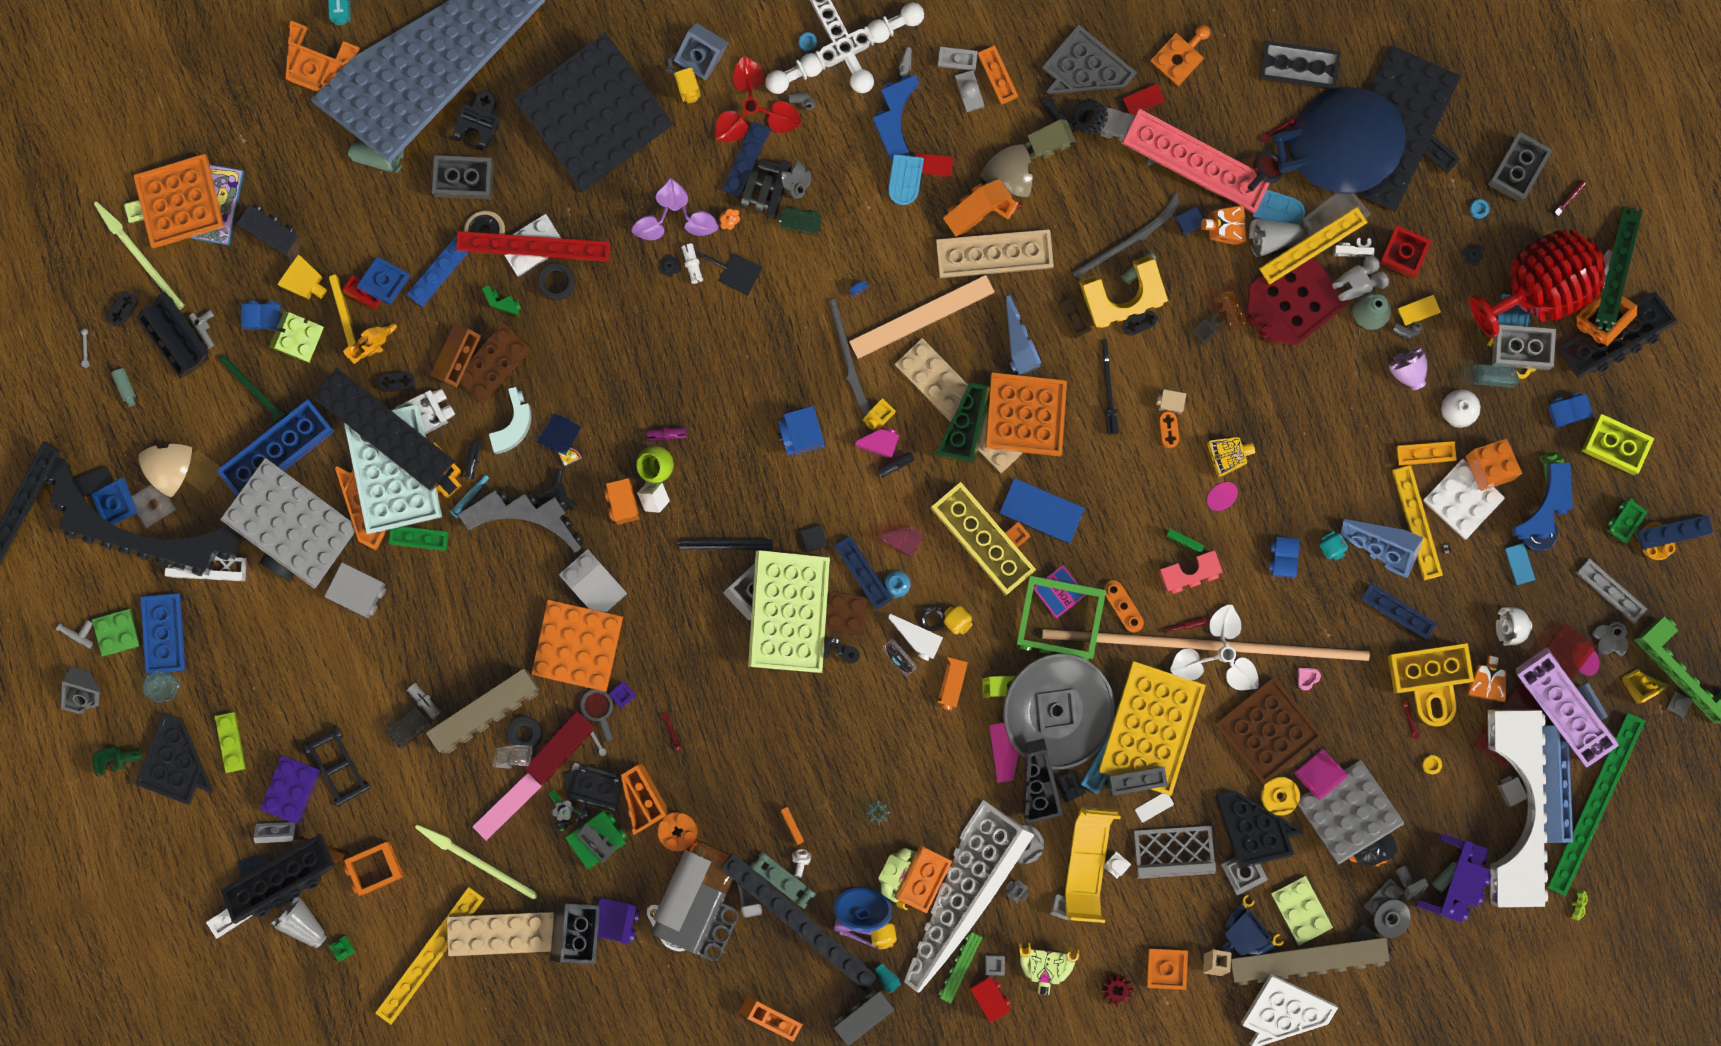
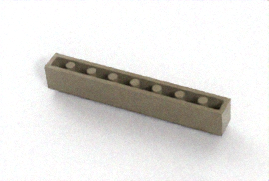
[1231,937,1390,985]

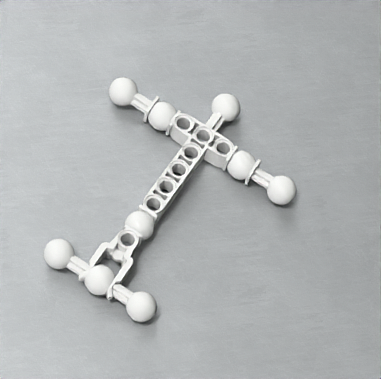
[765,0,924,94]

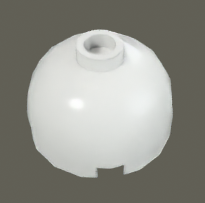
[1441,389,1481,428]
[1496,607,1532,646]

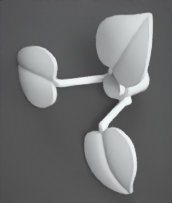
[1170,604,1259,690]

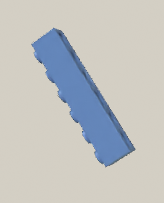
[1542,726,1573,843]

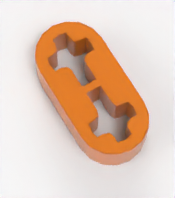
[1159,412,1179,448]

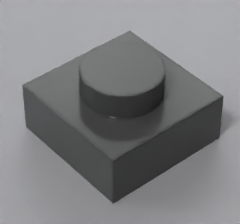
[1665,692,1693,718]

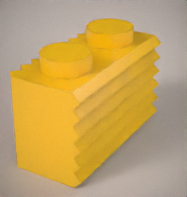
[674,68,700,103]

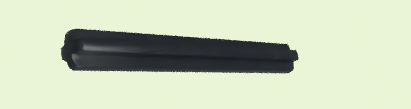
[678,539,773,550]

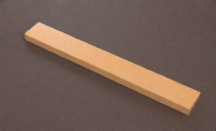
[849,275,994,359]

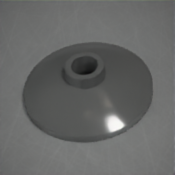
[1374,900,1411,938]

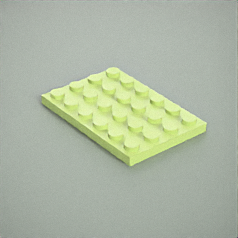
[748,551,830,673]

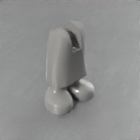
[1332,255,1389,301]

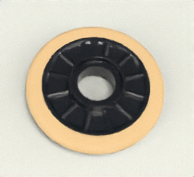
[464,210,505,234]

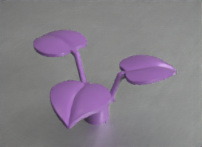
[632,177,719,240]

